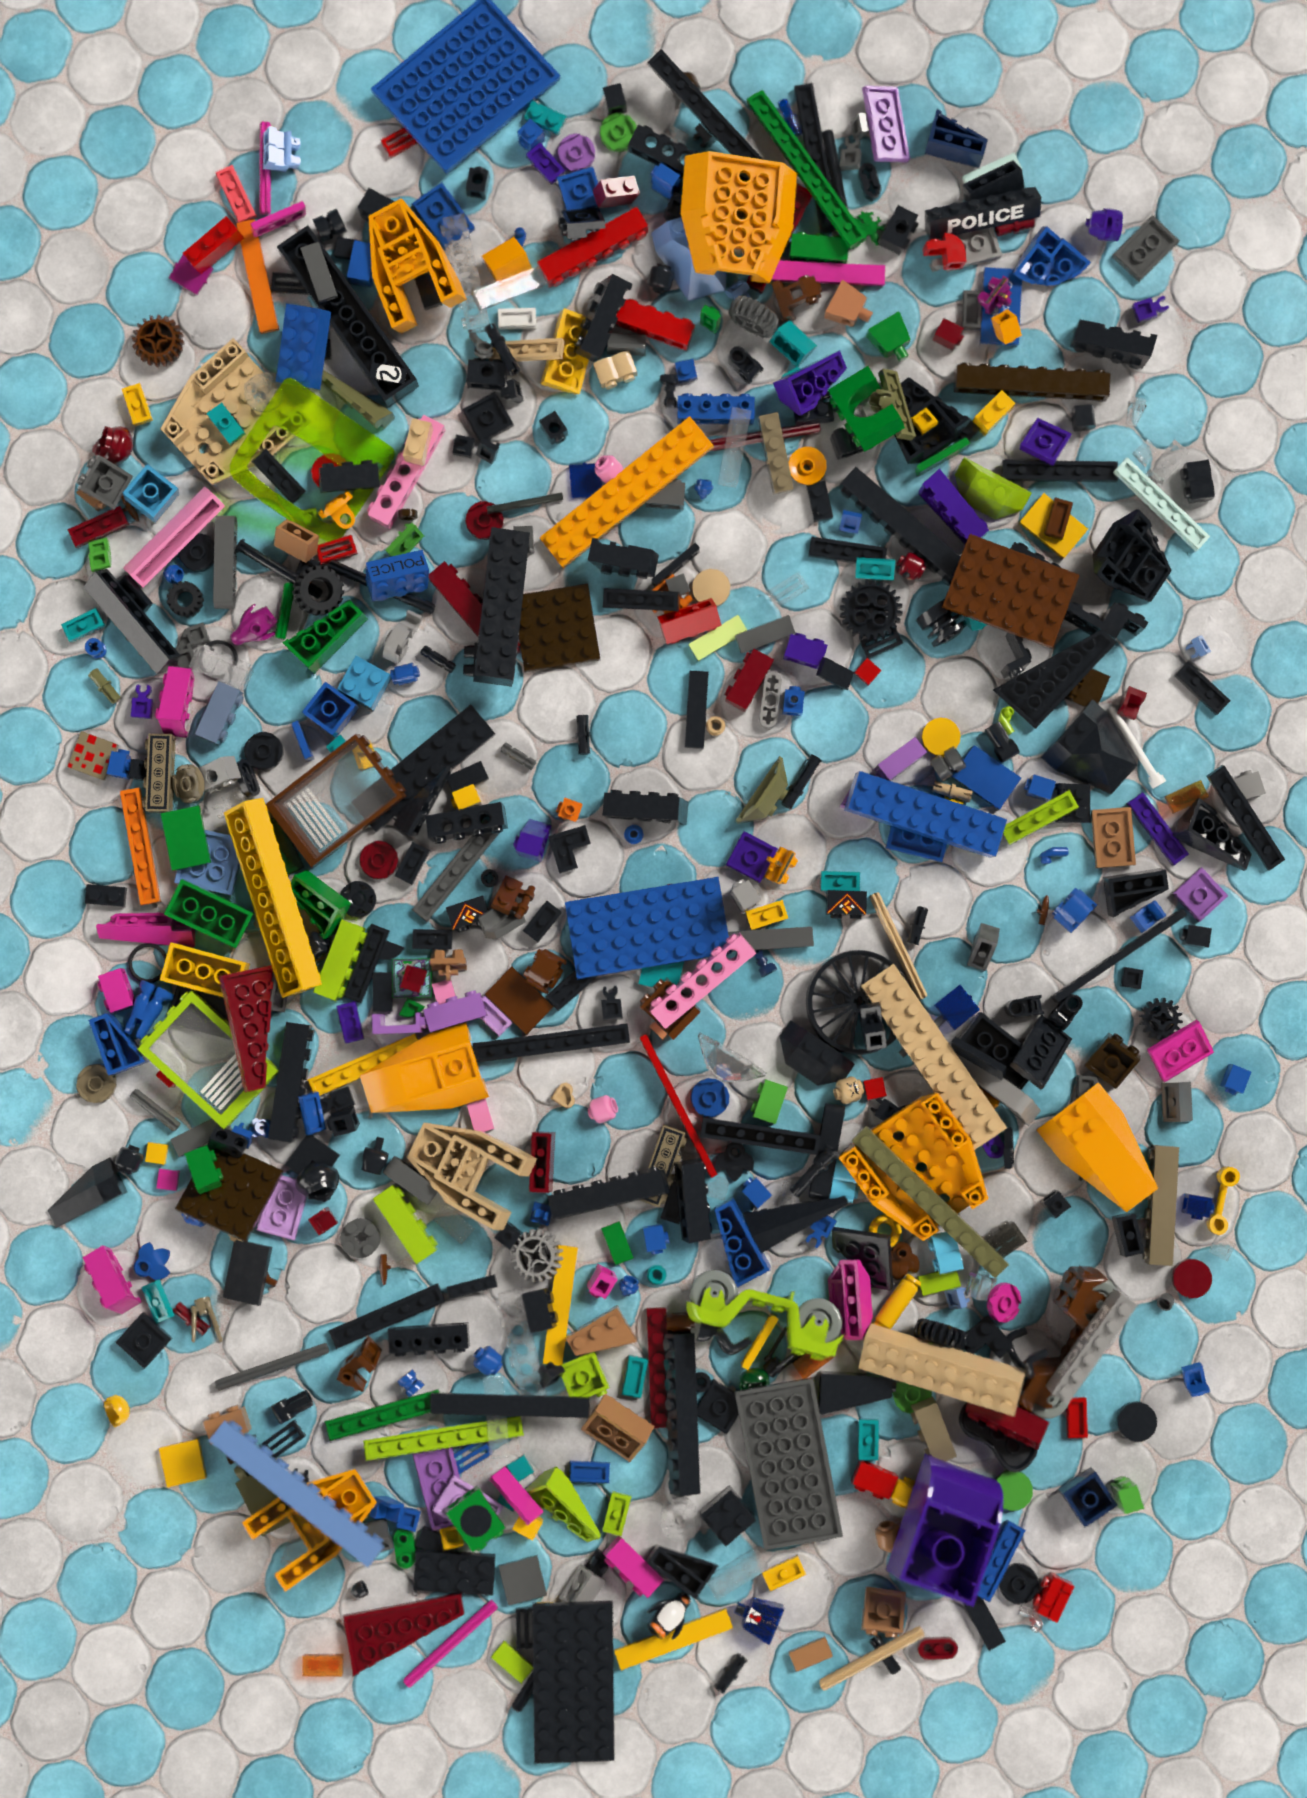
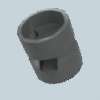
[930,746,967,782]

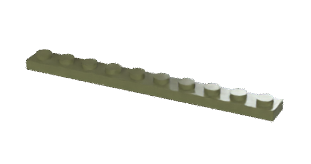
[852,1126,1009,1278]

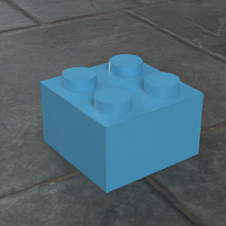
[123,464,179,523]
[337,656,392,711]

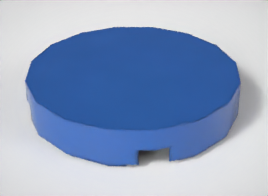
[691,1078,730,1117]

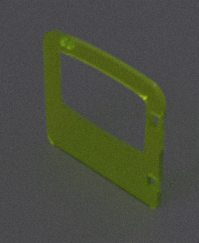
[229,378,395,542]

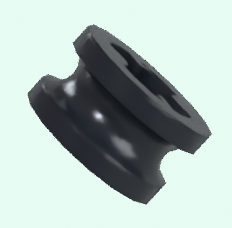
[481,869,498,887]

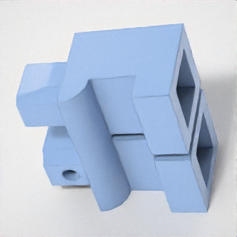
[263,126,300,172]

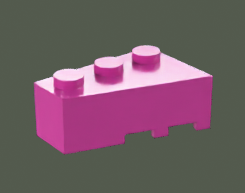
[155,666,195,738]
[83,1245,142,1314]

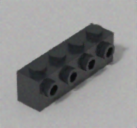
[674,1159,712,1243]
[388,1322,470,1357]

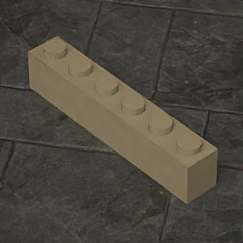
[1142,1145,1179,1266]

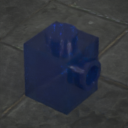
[1181,1193,1214,1220]

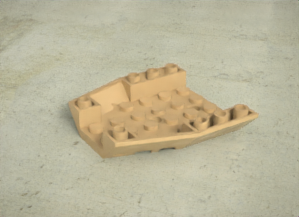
[160,338,311,485]

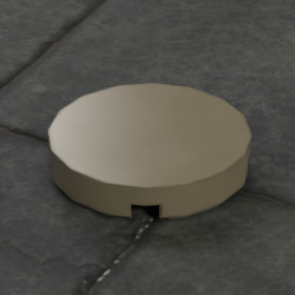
[172,764,205,803]
[76,1064,117,1103]

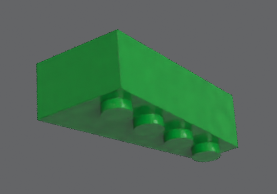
[282,600,368,674]

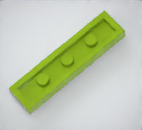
[1003,790,1079,845]

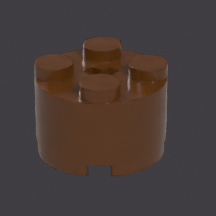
[523,949,567,994]

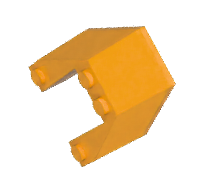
[369,198,467,334]
[242,1469,377,1591]

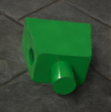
[866,311,910,362]

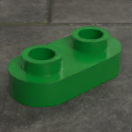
[394,1528,416,1569]

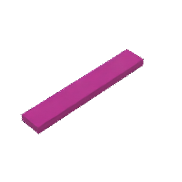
[771,261,885,286]

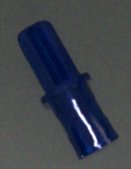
[778,98,802,137]

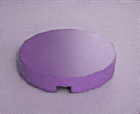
[557,133,595,172]

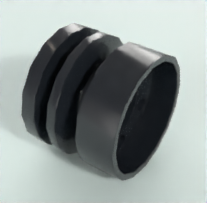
[916,599,968,647]

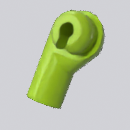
[998,706,1014,735]

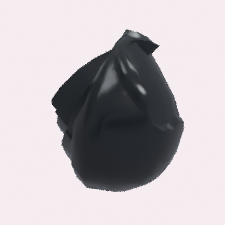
[295,1163,339,1202]

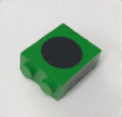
[444,1485,505,1552]

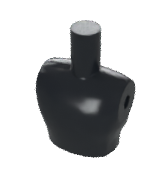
[361,1136,389,1175]

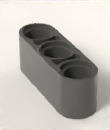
[383,1156,438,1205]

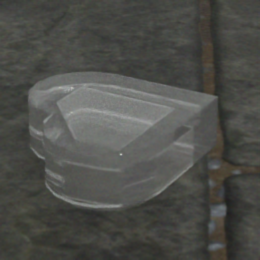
[707,1176,729,1201]

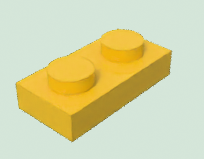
[122,383,153,426]
[745,900,788,930]
[762,1555,806,1591]

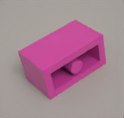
[97,968,135,1013]

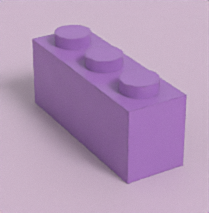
[423,990,488,1032]

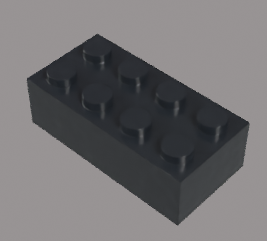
[958,1012,1028,1090]

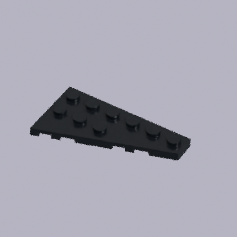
[993,629,1117,729]

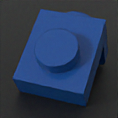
[1130,900,1166,933]
[1181,1362,1210,1397]

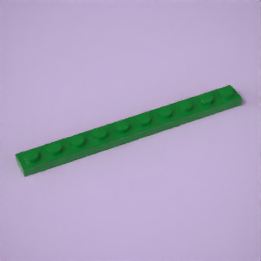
[746,89,867,249]

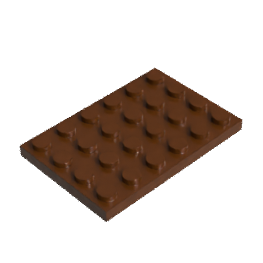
[942,534,1080,649]

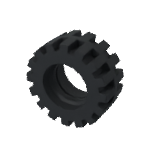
[167,581,204,618]

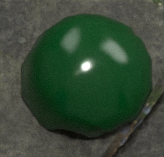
[739,1368,769,1391]

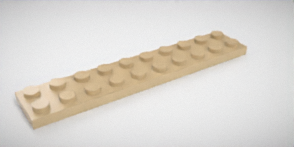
[861,964,1007,1150]

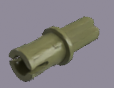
[88,668,121,704]

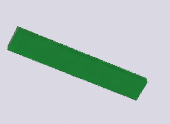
[325,1389,440,1441]

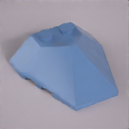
[651,217,727,301]

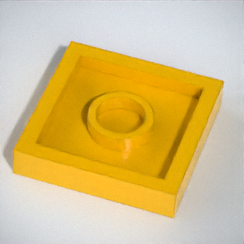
[159,1438,207,1488]

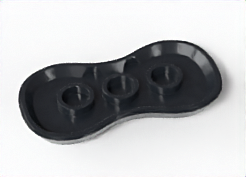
[959,1402,1038,1472]

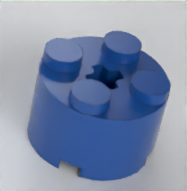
[1052,888,1097,933]

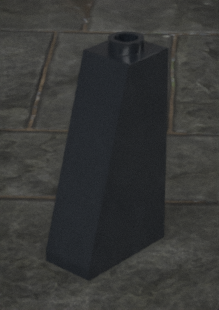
[818,1371,896,1414]

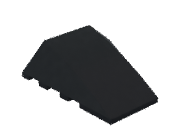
[894,377,970,464]

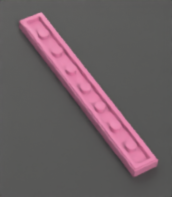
[432,980,494,1132]

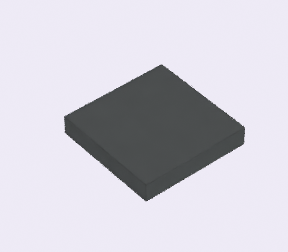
[499,1555,547,1606]

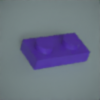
[526,142,565,185]

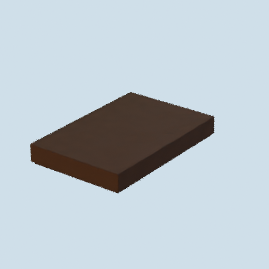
[485,966,554,1035]

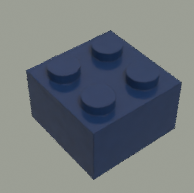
[1058,1467,1118,1528]

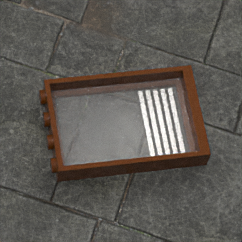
[265,734,407,867]

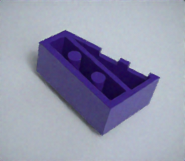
[513,819,552,862]

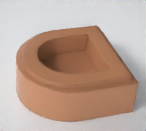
[649,1022,668,1041]

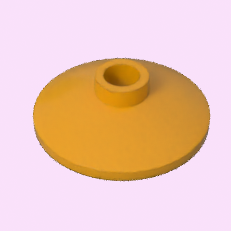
[789,447,827,485]

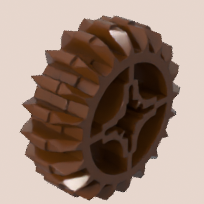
[132,314,185,368]

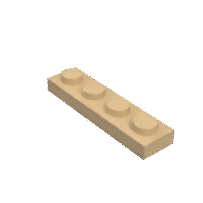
[489,338,565,362]

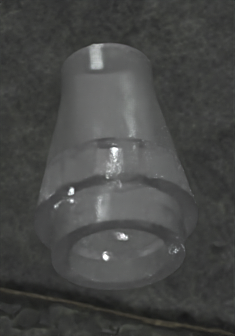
[1126,397,1147,427]

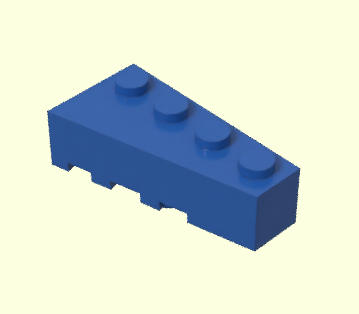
[714,1197,771,1288]

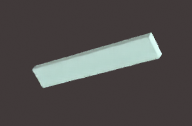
[1113,457,1210,552]

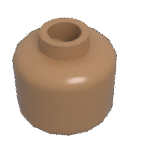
[875,1520,900,1553]

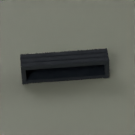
[447,1274,498,1299]

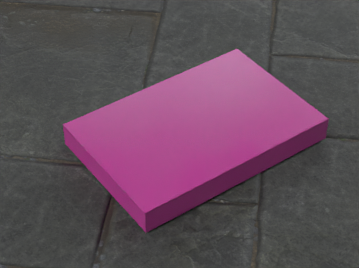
[1147,1019,1214,1083]

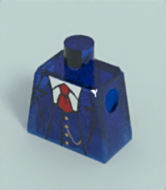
[734,1597,785,1645]

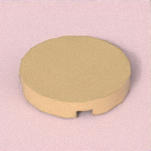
[692,569,730,607]

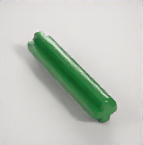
[275,583,294,640]

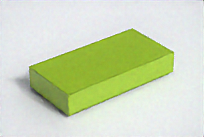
[917,1271,961,1296]
[491,1640,533,1683]

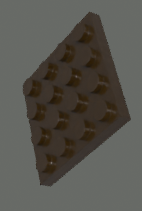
[519,583,601,672]
[175,1149,284,1243]

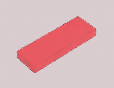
[215,165,257,222]

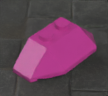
[828,1260,873,1340]

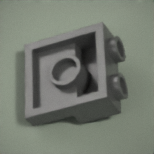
[77,455,133,509]

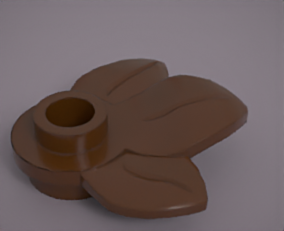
[891,1242,920,1280]

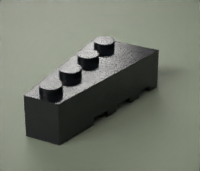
[574,274,633,362]

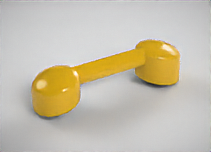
[1206,1166,1240,1235]

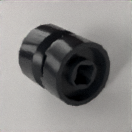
[312,208,347,243]

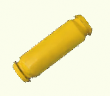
[872,1273,921,1329]

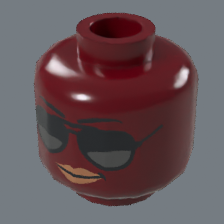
[896,552,926,581]

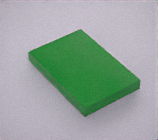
[160,805,211,871]

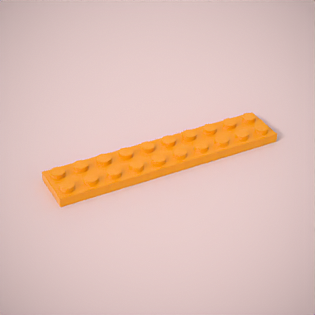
[539,416,714,569]

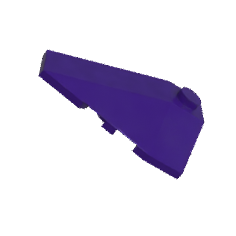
[773,350,847,415]

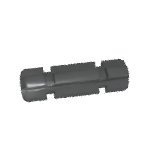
[500,743,536,770]

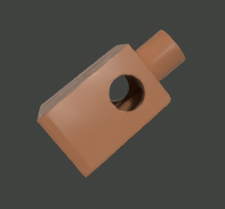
[824,280,873,327]

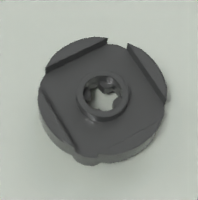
[340,1218,381,1258]

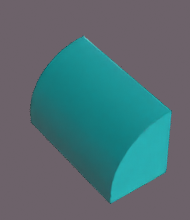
[769,320,817,367]

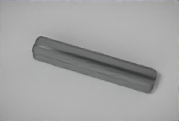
[130,1089,181,1131]

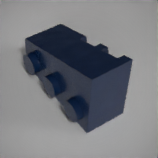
[924,109,988,168]

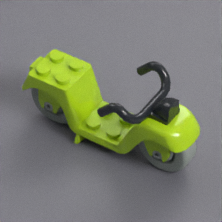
[686,1270,844,1361]

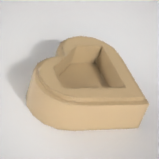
[551,1083,575,1108]

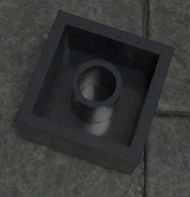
[700,1485,756,1547]

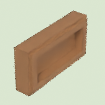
[788,1636,833,1672]

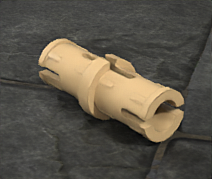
[931,780,972,803]

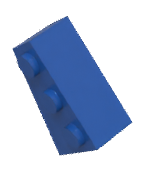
[88,1013,150,1075]

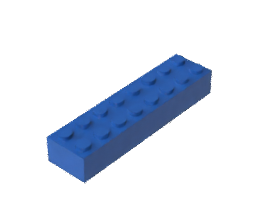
[844,771,1007,858]

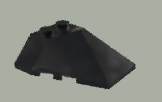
[1092,509,1172,602]
[1040,699,1137,794]

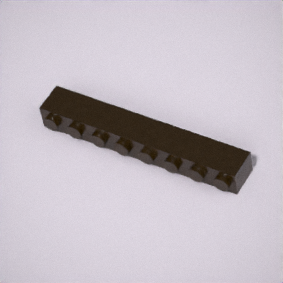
[953,362,1111,401]

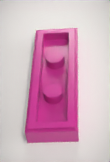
[251,201,306,237]
[489,1467,544,1525]

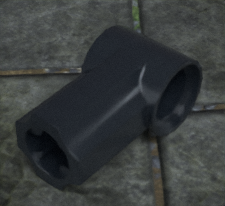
[984,722,1020,763]
[271,1390,314,1424]

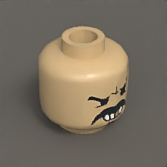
[833,1076,864,1105]

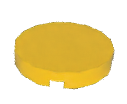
[921,717,961,756]

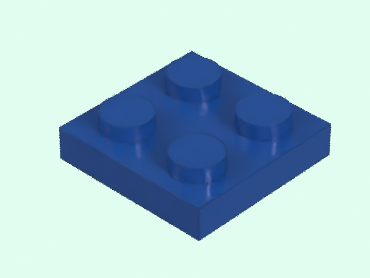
[557,167,598,210]

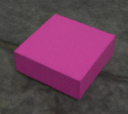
[156,1168,180,1191]

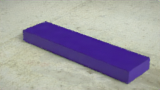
[1126,792,1189,866]

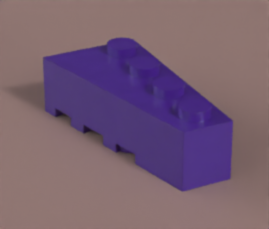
[918,468,989,545]

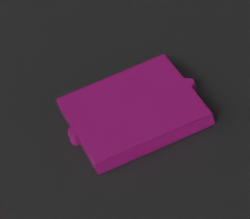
[168,254,214,295]

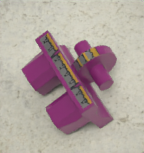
[977,276,1012,315]

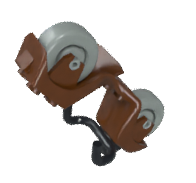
[1006,1265,1117,1419]

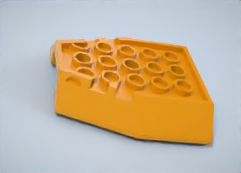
[681,151,797,284]
[839,1092,989,1241]

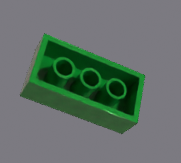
[164,878,254,948]

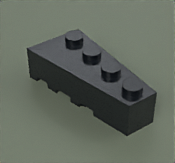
[1070,319,1158,369]
[602,790,689,825]

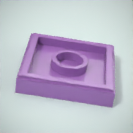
[1172,867,1228,922]

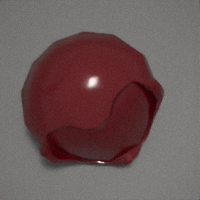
[92,426,133,466]

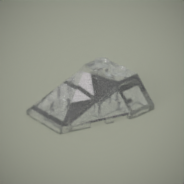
[698,1032,767,1084]

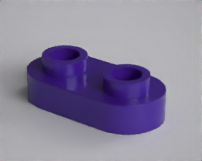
[981,1134,1005,1159]

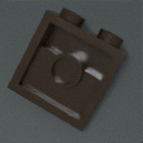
[1084,1032,1141,1089]

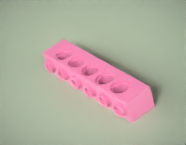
[367,414,446,530]
[650,932,756,1029]

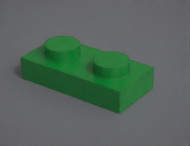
[700,305,721,334]

